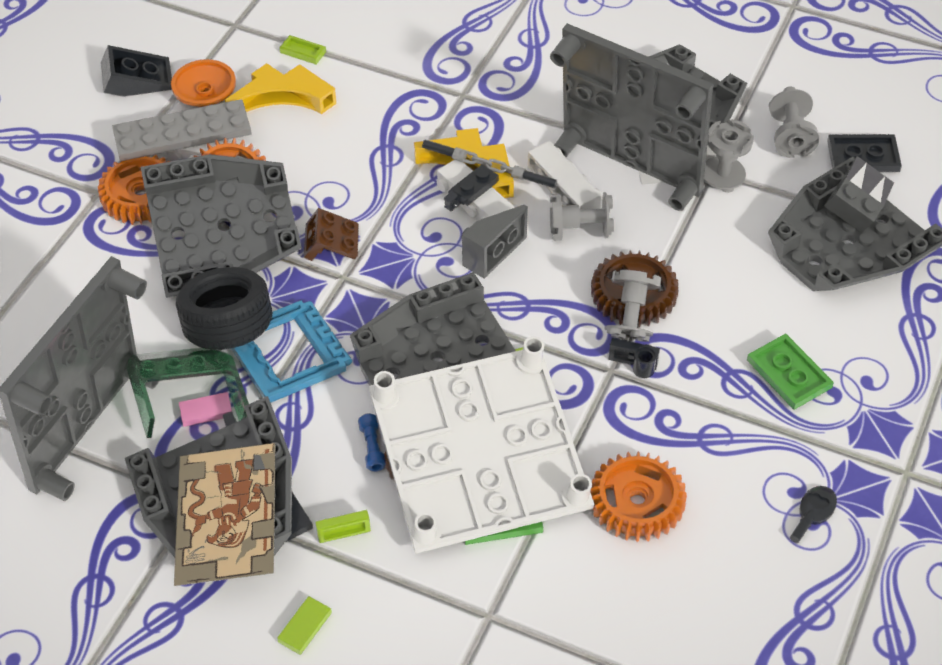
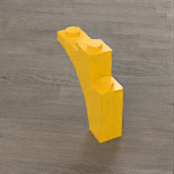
[225,63,337,114]
[414,128,514,198]

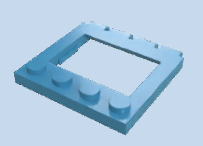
[232,300,352,403]

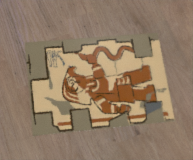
[174,443,275,586]

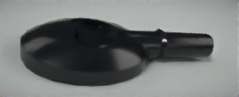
[790,486,837,543]

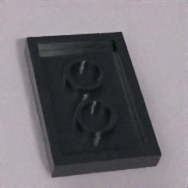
[827,134,902,172]

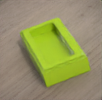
[279,35,326,65]
[315,510,371,543]
[277,596,332,655]

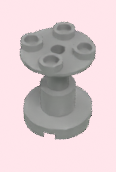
[768,86,819,158]
[704,120,754,193]
[550,192,614,241]
[605,270,661,342]

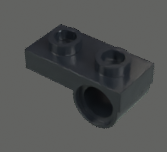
[609,338,660,378]

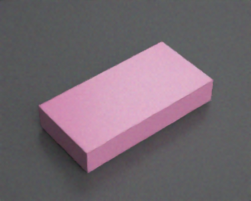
[179,392,232,427]

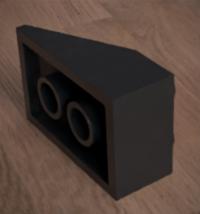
[101,45,172,97]

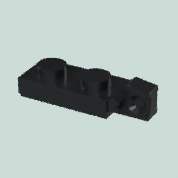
[444,164,499,212]

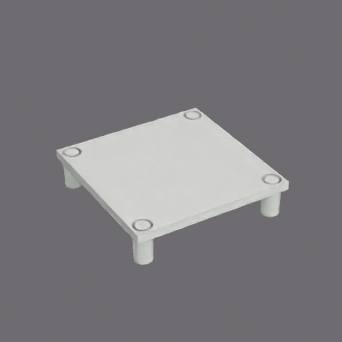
[369,336,594,554]

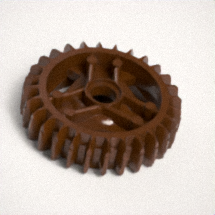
[591,250,679,328]

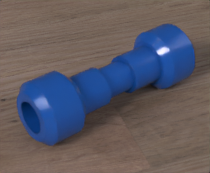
[358,413,386,472]

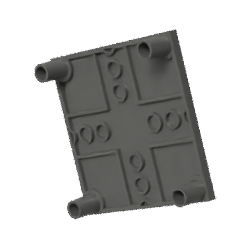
[550,23,713,211]
[0,256,161,501]

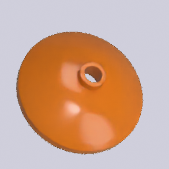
[171,59,236,107]

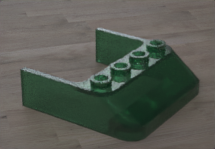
[127,348,249,438]

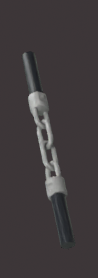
[422,139,557,189]

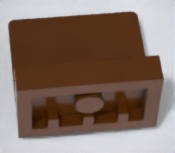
[304,208,359,261]

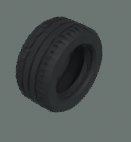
[175,267,273,350]

